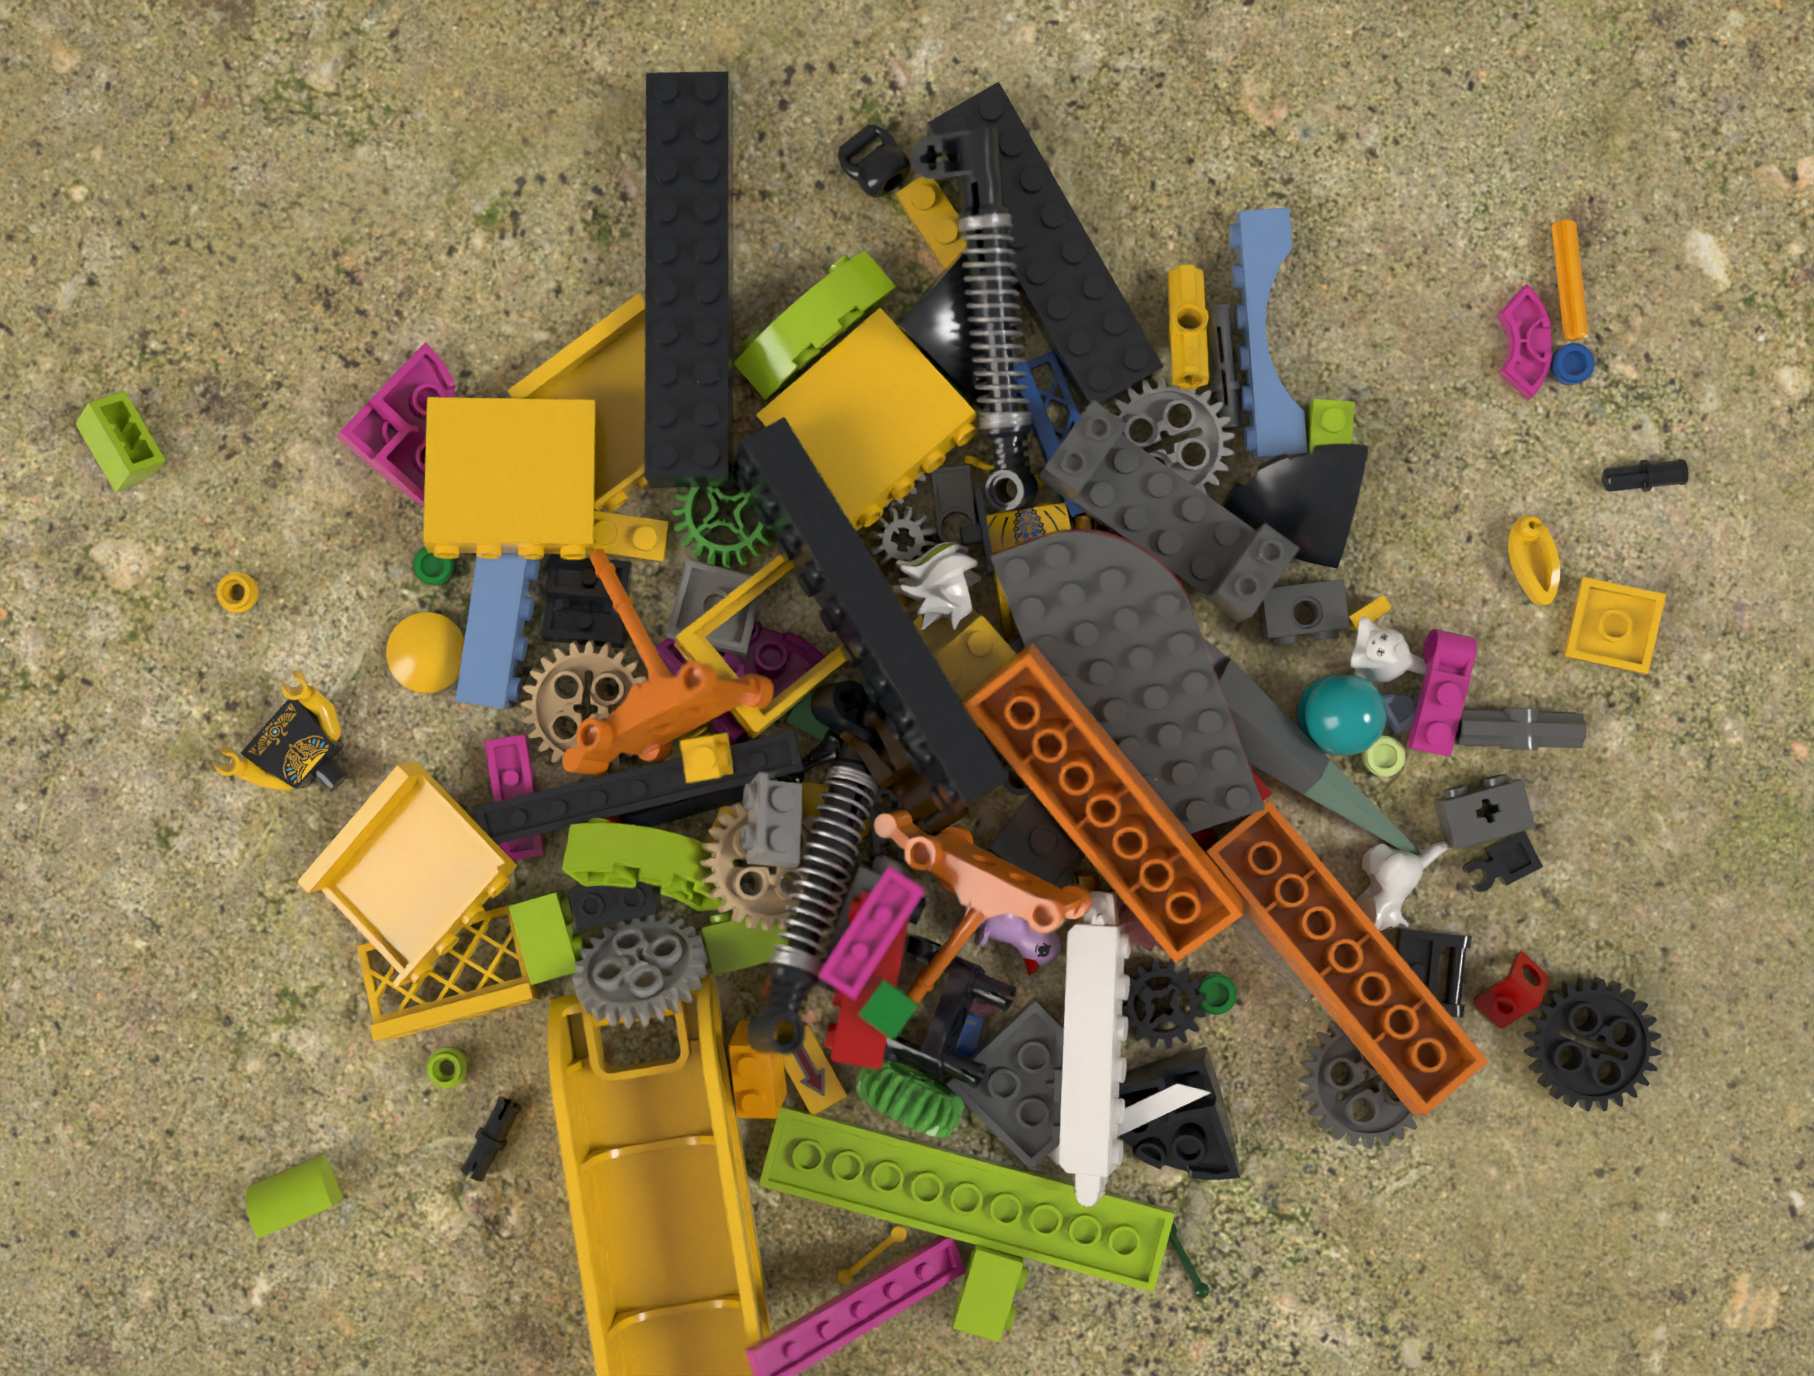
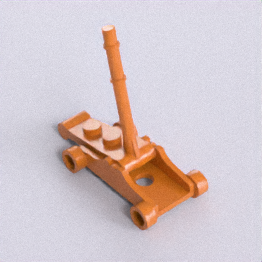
[562,549,773,776]
[874,809,1092,1038]

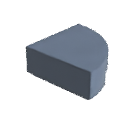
[1382,694,1418,734]

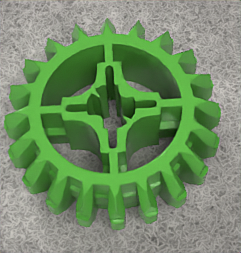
[672,477,774,568]
[855,1058,964,1138]

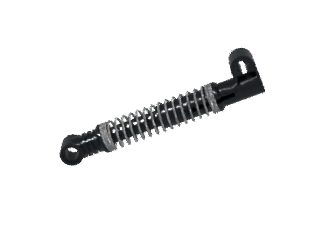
[912,128,1038,511]
[746,680,887,1055]

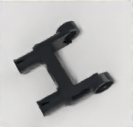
[883,934,1016,1089]

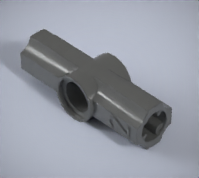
[1455,708,1586,750]

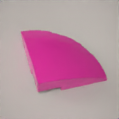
[336,342,457,507]

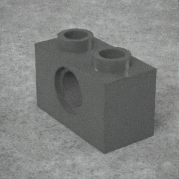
[1258,579,1350,646]

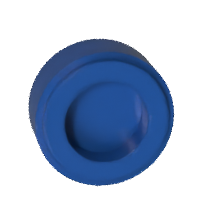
[1550,343,1595,386]

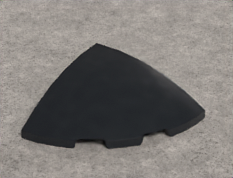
[896,246,1015,409]
[1221,443,1369,569]
[1119,1046,1241,1180]

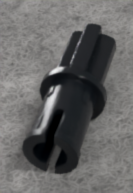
[1601,459,1689,492]

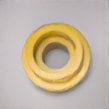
[216,572,259,613]

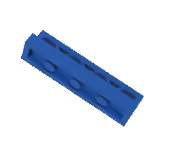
[1014,351,1085,520]

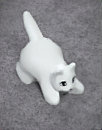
[1351,616,1427,683]
[1355,841,1449,931]

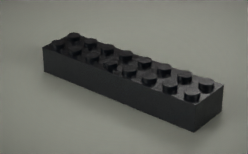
[927,82,1164,410]

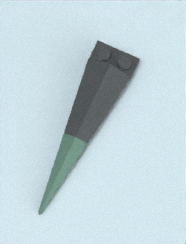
[1203,638,1421,855]

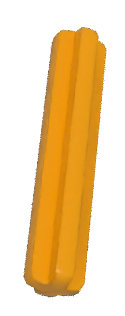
[1552,219,1589,341]

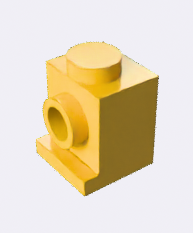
[680,732,734,783]

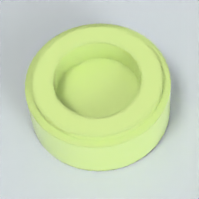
[1362,736,1405,777]

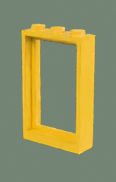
[674,554,908,739]

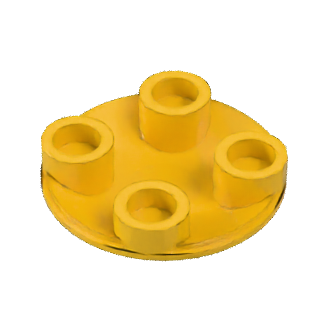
[386,612,465,693]

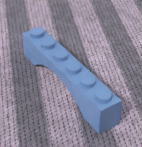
[1228,207,1308,461]

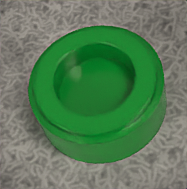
[413,547,456,586]
[1195,972,1237,1015]

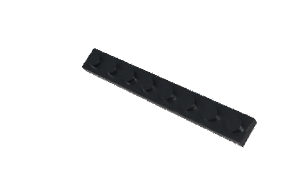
[474,730,805,844]

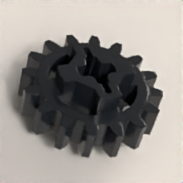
[1122,958,1207,1049]

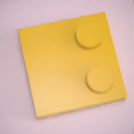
[1563,577,1666,675]

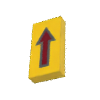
[783,1023,848,1115]

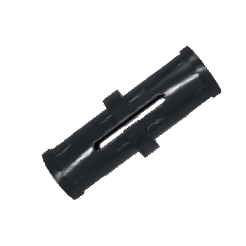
[460,1096,522,1182]

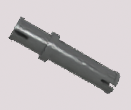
[1205,304,1242,429]

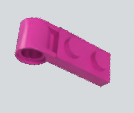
[1407,629,1477,757]

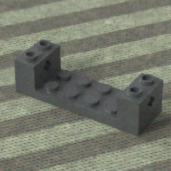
[1038,400,1299,622]

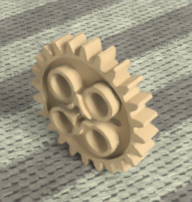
[521,639,648,766]
[700,803,816,931]

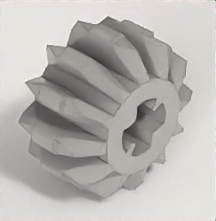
[869,506,937,576]

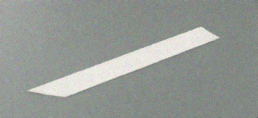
[1048,1084,1211,1165]

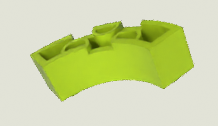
[734,250,896,400]
[562,818,740,911]

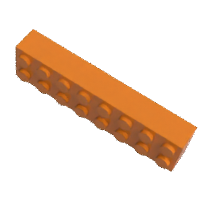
[963,643,1243,963]
[1204,800,1489,1116]

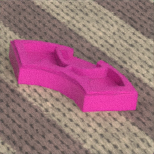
[1496,284,1553,400]

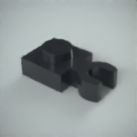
[1462,831,1543,892]

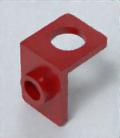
[1474,951,1550,1028]

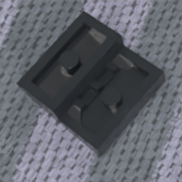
[541,554,632,649]

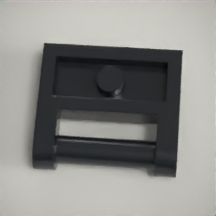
[1396,928,1472,1018]

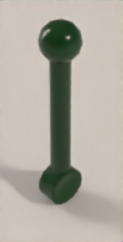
[1169,1222,1209,1299]

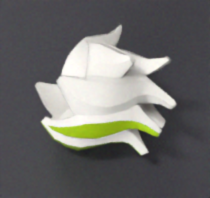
[893,542,981,630]

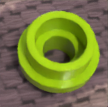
[426,1047,468,1089]

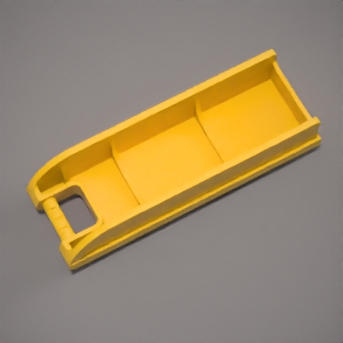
[548,971,773,1376]

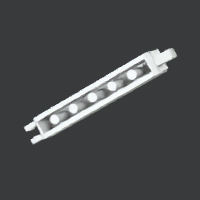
[1059,890,1131,1207]

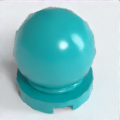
[1296,674,1387,756]

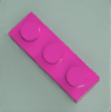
[484,734,546,860]
[818,866,925,999]

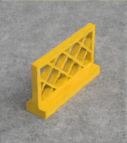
[357,904,541,1042]

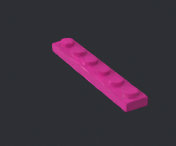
[745,1235,966,1376]

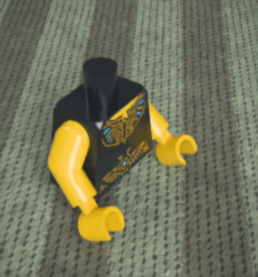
[212,670,348,792]

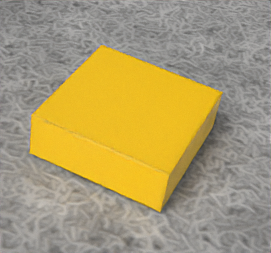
[1347,595,1391,631]

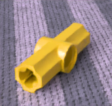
[1167,265,1209,390]

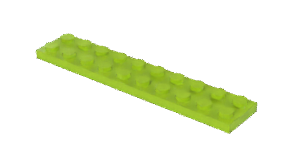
[759,1105,1175,1293]

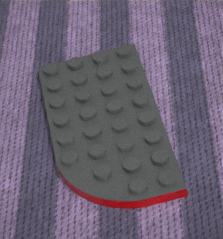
[990,529,1265,834]

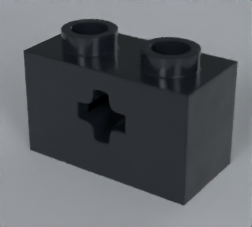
[568,881,663,930]

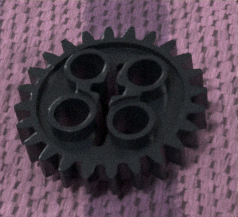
[1524,977,1662,1111]

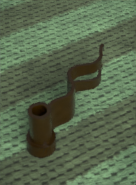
[840,711,970,837]

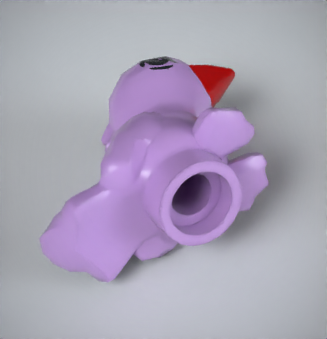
[974,914,1061,976]

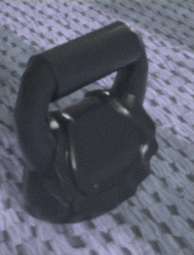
[838,124,911,198]

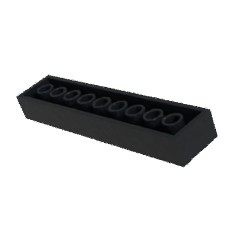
[644,71,733,488]
[732,417,1009,817]

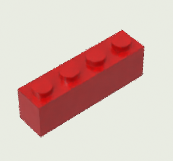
[824,888,910,1070]

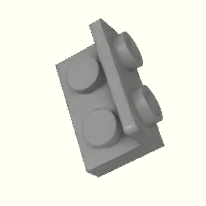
[741,772,802,868]

